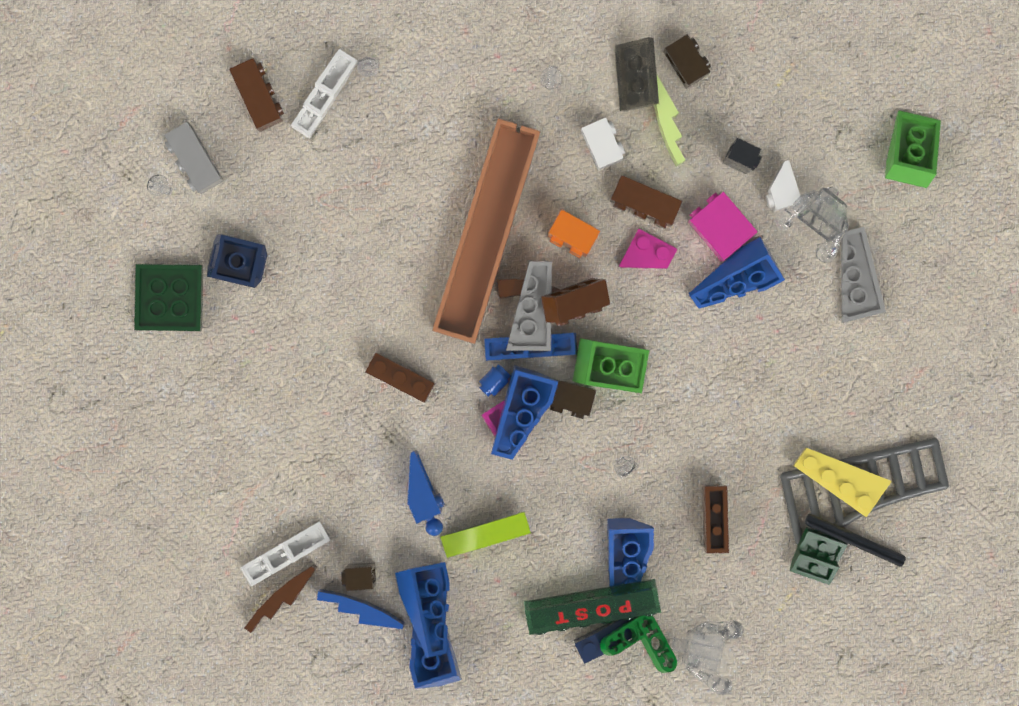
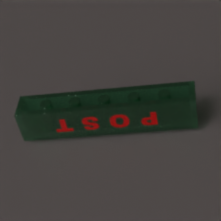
[524,579,661,635]

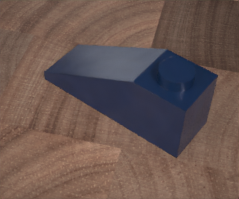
[574,612,635,664]

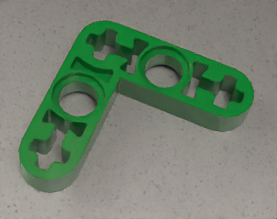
[600,613,677,673]

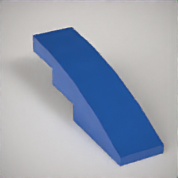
[484,333,577,361]
[317,589,405,629]

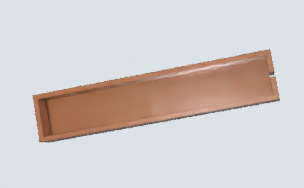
[432,118,540,344]

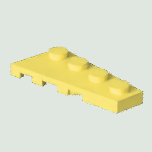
[793,448,892,517]

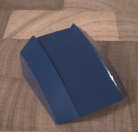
[207,234,267,288]

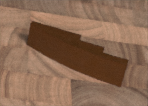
[244,565,317,633]

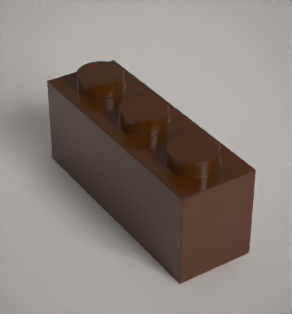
[229,58,284,132]
[610,175,682,229]
[541,278,610,326]
[366,353,436,403]
[702,485,729,553]

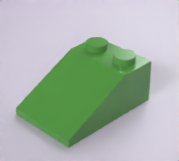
[885,110,941,188]
[573,338,650,393]

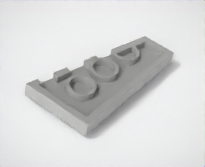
[841,227,886,323]
[506,261,552,351]

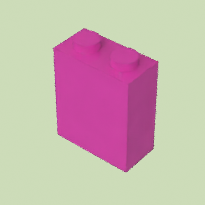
[688,191,758,262]

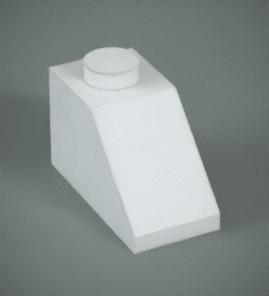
[766,160,802,212]

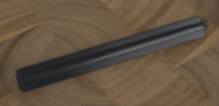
[805,514,906,567]

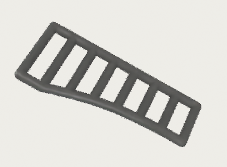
[780,438,949,545]

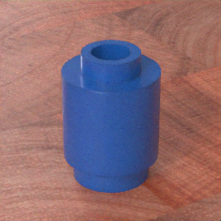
[479,364,511,397]

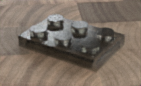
[615,37,659,111]

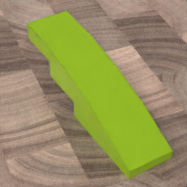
[440,512,531,558]

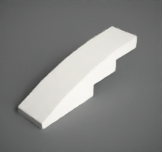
[291,49,358,139]
[240,521,330,587]

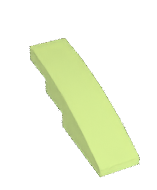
[652,75,685,167]

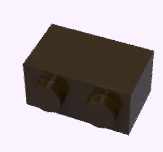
[663,34,711,89]
[550,379,596,419]
[341,562,376,591]

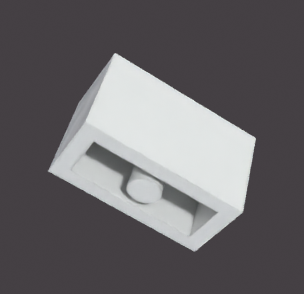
[581,118,625,171]

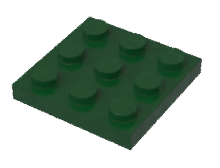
[134,264,203,331]

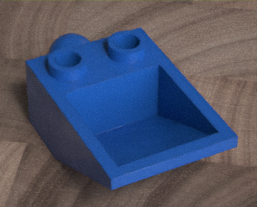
[408,450,445,536]

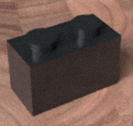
[723,138,762,174]

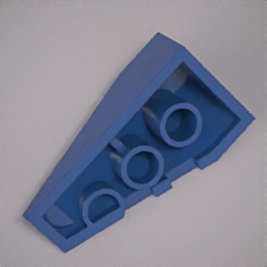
[689,237,785,309]
[491,365,558,460]
[607,518,654,610]
[395,562,450,658]
[409,627,462,689]

